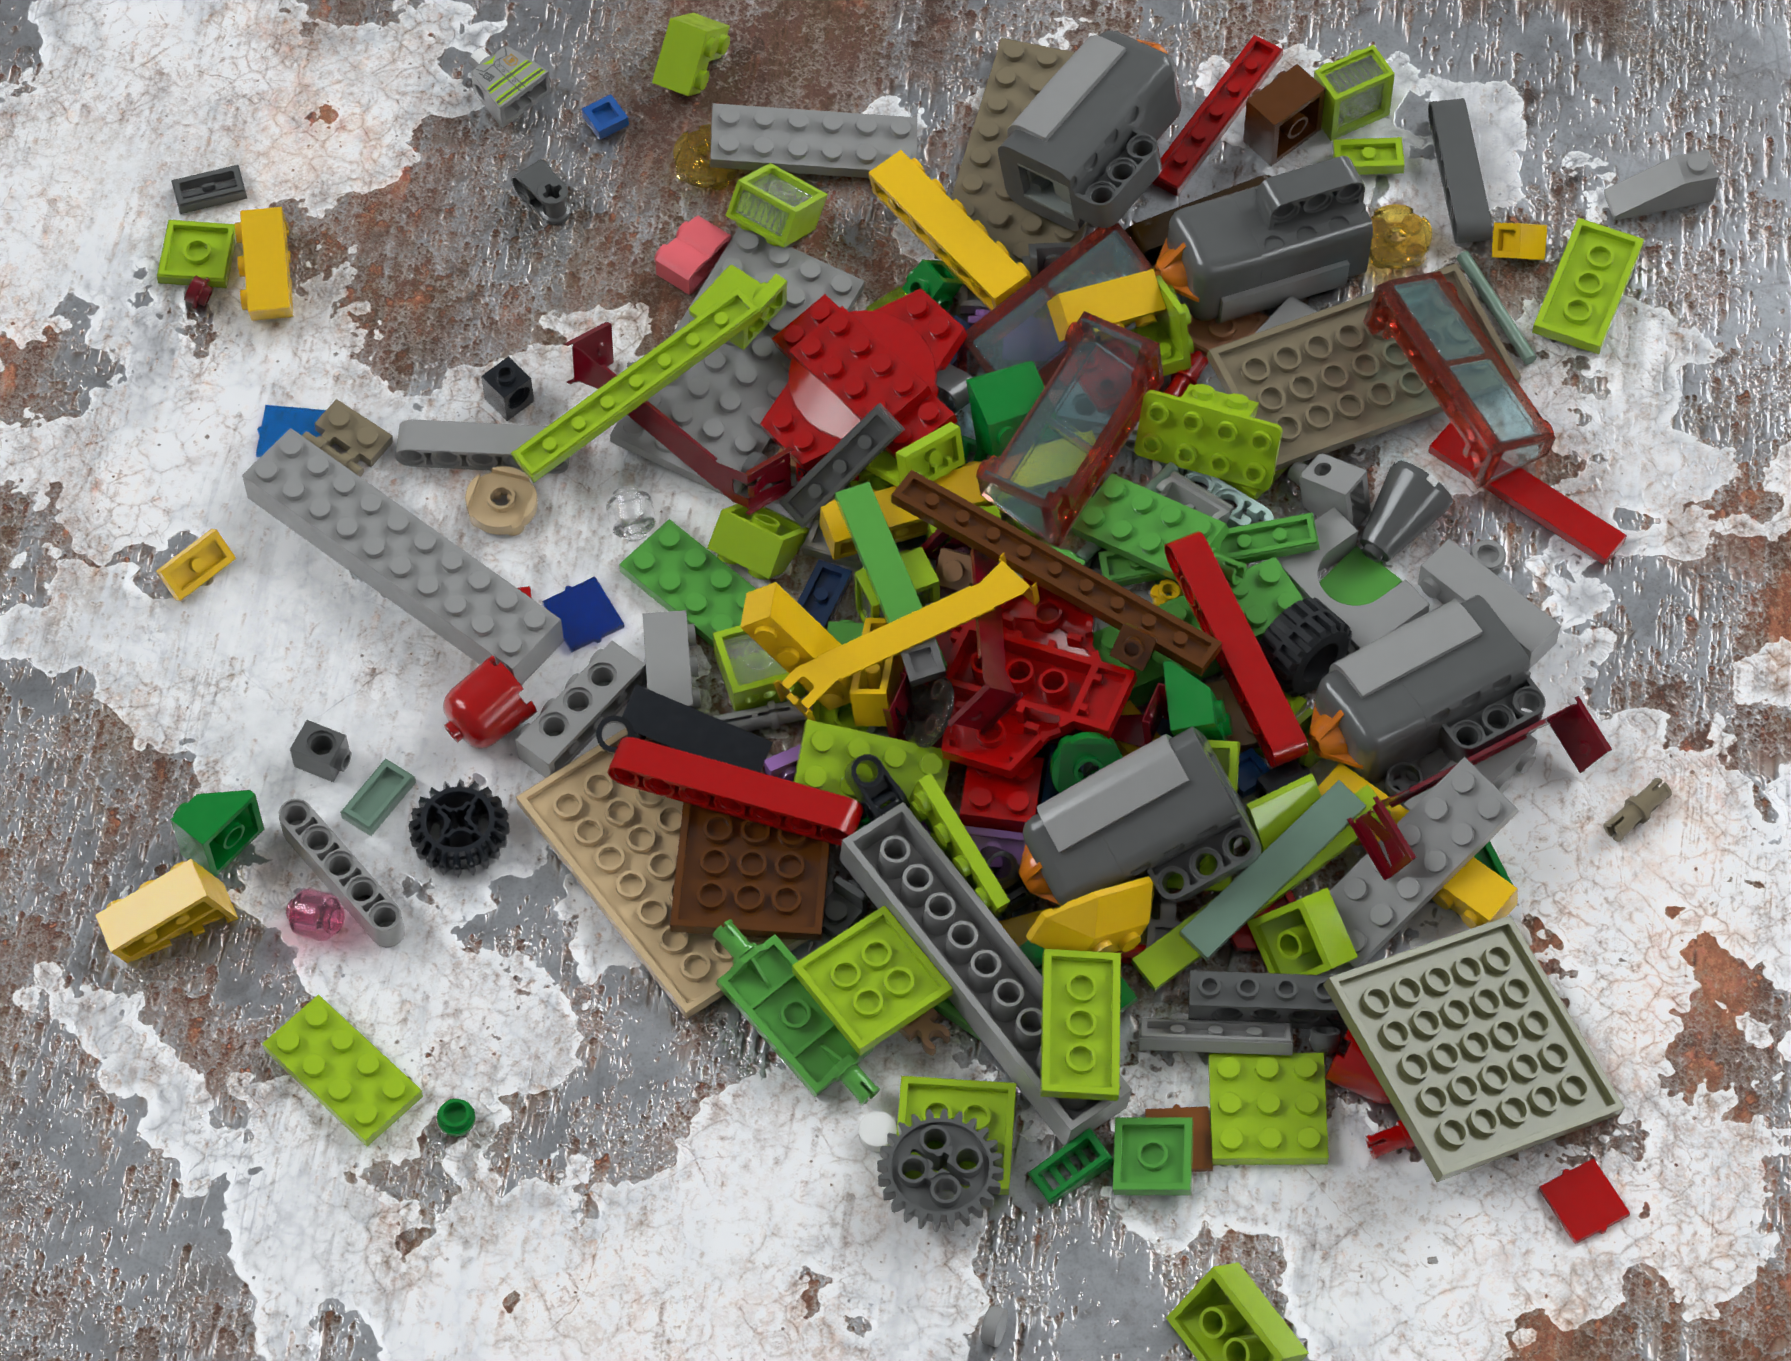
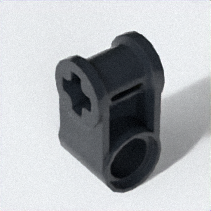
[845,754,910,822]
[980,846,1039,919]

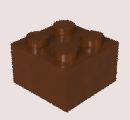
[1243,64,1326,166]

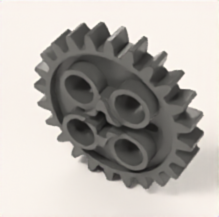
[877,1109,1004,1232]

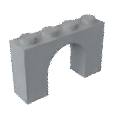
[1267,507,1430,657]

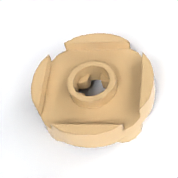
[465,466,538,536]

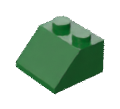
[966,360,1058,458]
[1163,660,1233,741]
[170,790,265,877]

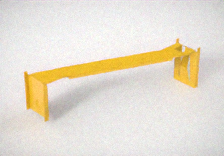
[773,552,1040,721]

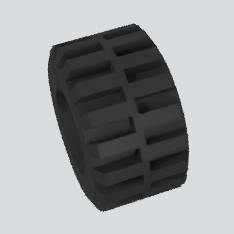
[1259,597,1352,697]

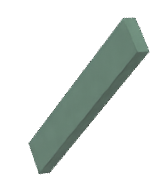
[1179,780,1366,961]

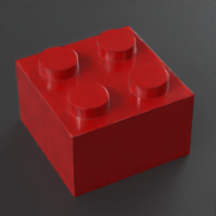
[960,757,1044,833]

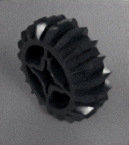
[408,779,510,878]

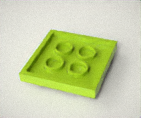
[792,905,953,1056]
[1208,1053,1329,1165]
[897,1076,1016,1195]

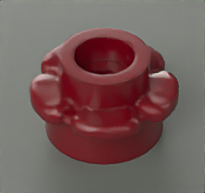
[184,275,214,309]

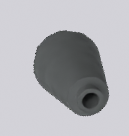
[1360,460,1453,563]

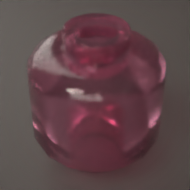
[286,889,345,941]

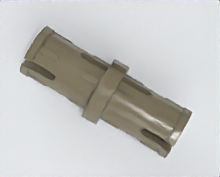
[1603,778,1672,842]

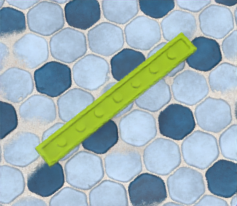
[511,287,762,483]
[1131,784,1391,992]

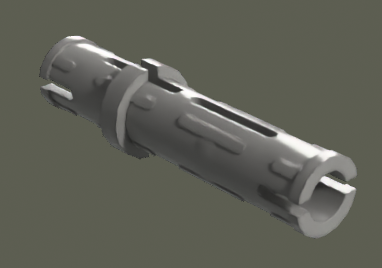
[713,696,810,731]

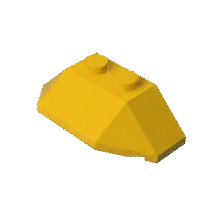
[1026,876,1155,953]

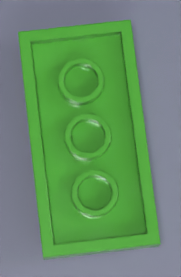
[619,519,756,649]

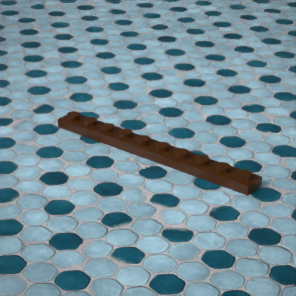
[891,470,1222,676]

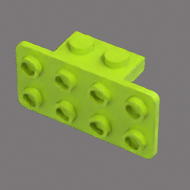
[1134,384,1283,491]

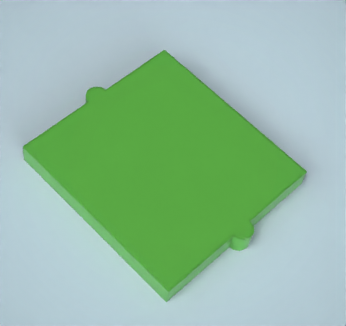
[1319,546,1402,606]

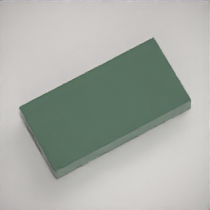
[340,758,416,836]

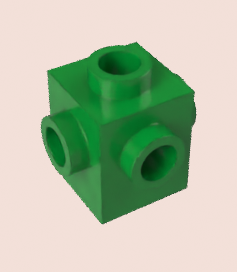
[899,259,964,311]

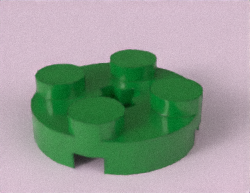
[1050,732,1123,793]

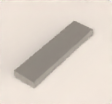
[1139,1018,1293,1055]

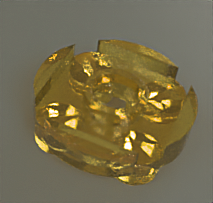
[673,124,740,190]
[1369,204,1432,269]

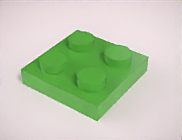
[1113,1117,1194,1196]

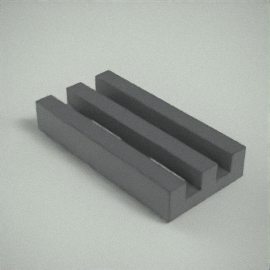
[171,165,247,214]

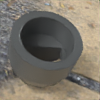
[1310,1025,1341,1056]

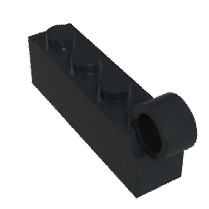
[596,684,773,772]

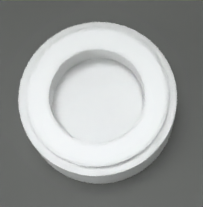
[858,1111,897,1152]

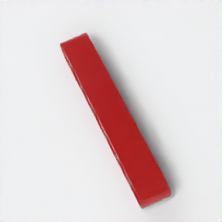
[1164,531,1309,768]
[607,737,864,846]

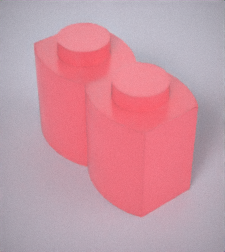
[655,215,731,295]

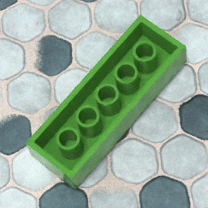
[1093,557,1303,707]

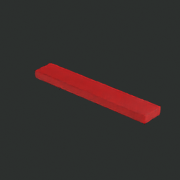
[1152,35,1283,196]
[1428,422,1627,566]

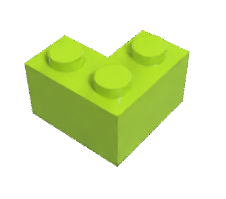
[652,13,730,96]

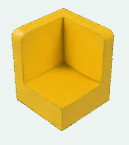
[1492,222,1547,260]

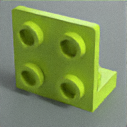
[689,265,787,350]
[1126,275,1194,378]
[866,422,965,487]

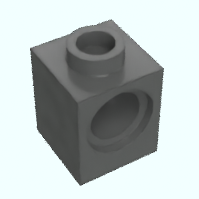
[290,720,352,782]

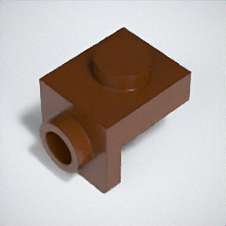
[1109,623,1157,671]

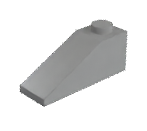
[1604,149,1719,221]

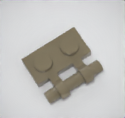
[302,399,393,477]

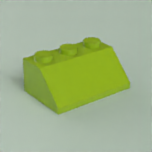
[1166,1262,1309,1361]

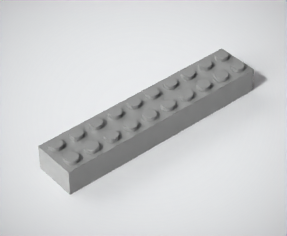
[242,428,564,686]
[839,802,1132,1146]

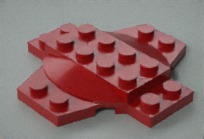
[760,288,968,472]
[903,577,1137,779]

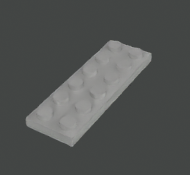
[710,103,917,178]
[1330,757,1519,968]

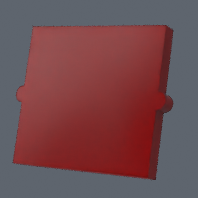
[1539,1158,1630,1244]

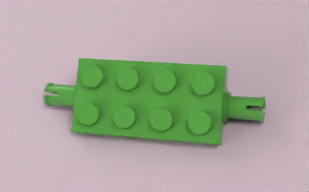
[1061,473,1247,585]
[713,919,880,1106]

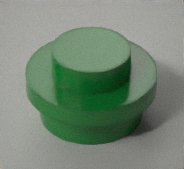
[437,1099,476,1137]

